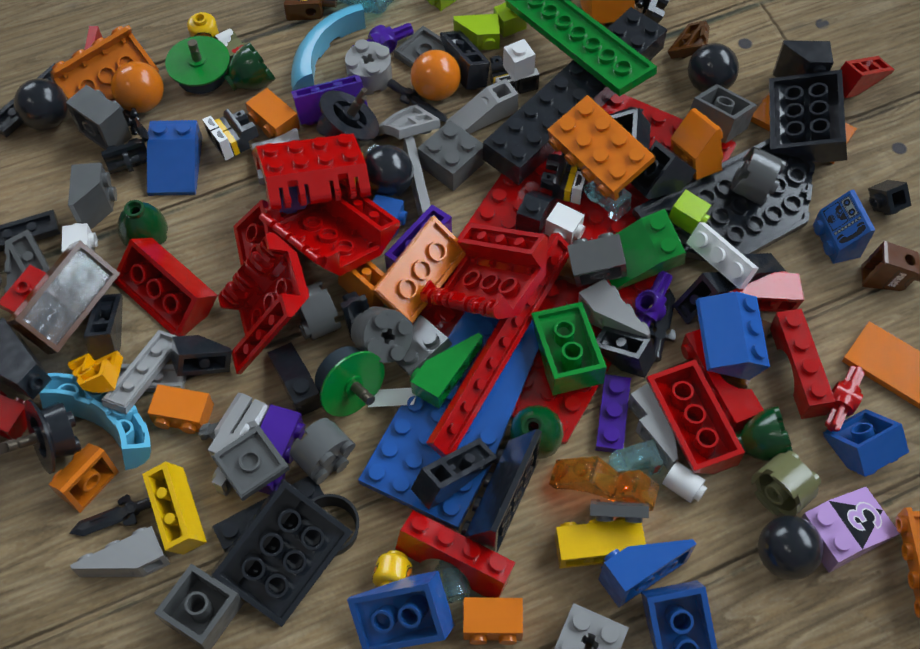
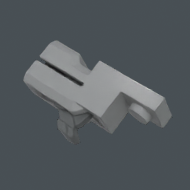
[198,392,269,497]

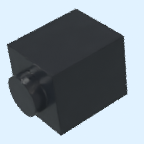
[868,180,912,215]

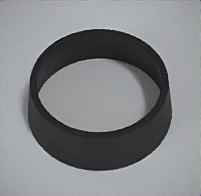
[312,494,359,556]

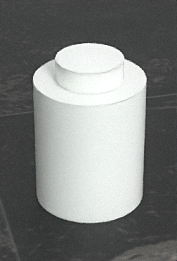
[662,461,707,503]

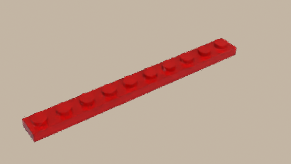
[426,233,569,457]

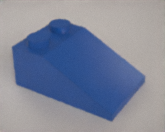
[147,120,203,196]
[598,539,696,608]
[347,571,455,649]
[641,580,718,649]

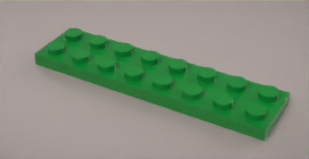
[505,0,657,97]

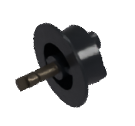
[316,88,379,145]
[0,399,81,474]

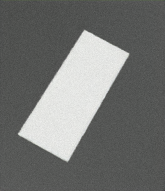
[368,388,416,407]

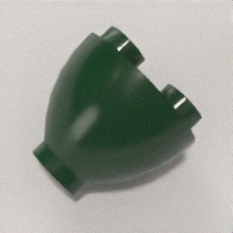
[224,42,276,92]
[118,200,168,246]
[510,405,564,459]
[736,406,793,461]

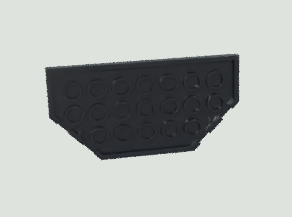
[632,138,815,262]

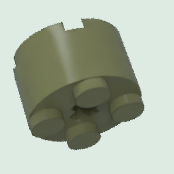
[751,451,821,516]

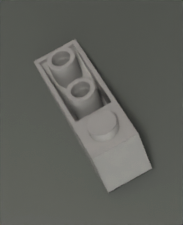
[446,78,518,134]
[578,279,651,338]
[70,526,170,577]

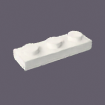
[686,222,759,289]

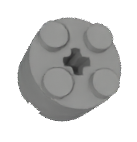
[345,39,392,95]

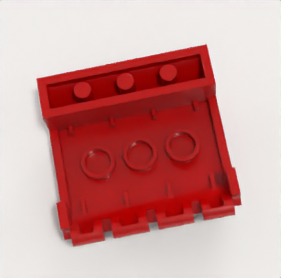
[259,180,400,276]

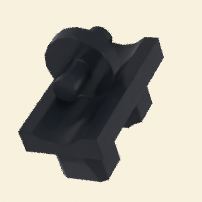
[635,0,669,23]
[101,138,147,175]
[340,292,369,341]

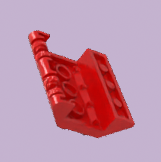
[252,133,371,211]
[420,223,548,319]
[218,232,309,374]

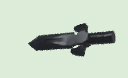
[387,79,448,122]
[122,108,149,143]
[649,288,676,362]
[69,494,152,536]

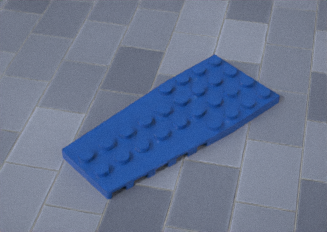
[358,312,539,531]

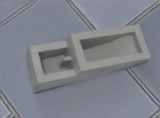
[628,383,678,471]

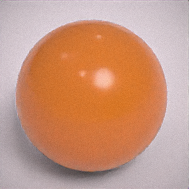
[411,50,461,101]
[111,61,164,113]

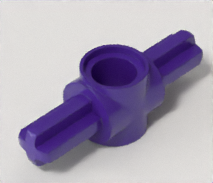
[353,23,414,53]
[635,271,673,327]

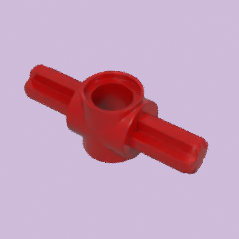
[825,366,865,432]

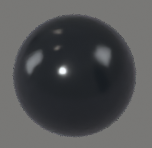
[688,43,739,92]
[14,78,68,130]
[364,145,414,198]
[758,515,824,580]

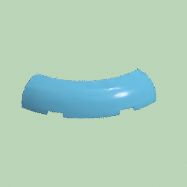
[291,3,366,91]
[39,373,151,470]

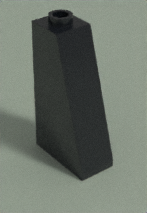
[0,317,52,400]

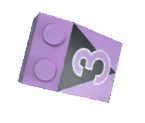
[801,487,900,573]

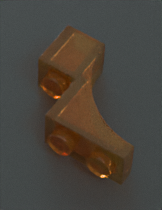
[549,456,660,511]

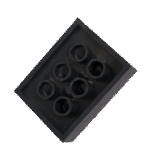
[769,70,847,163]
[461,429,542,553]
[211,478,353,627]

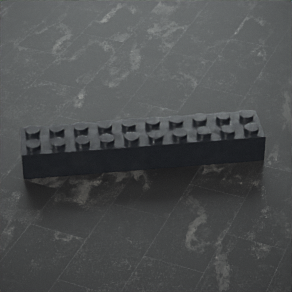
[483,7,667,185]

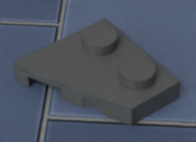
[5,229,50,293]
[396,314,452,377]
[590,499,649,523]

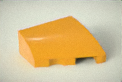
[68,350,123,393]

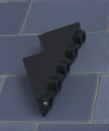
[673,253,786,325]

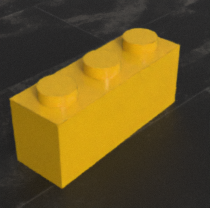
[142,461,207,555]
[554,517,646,569]

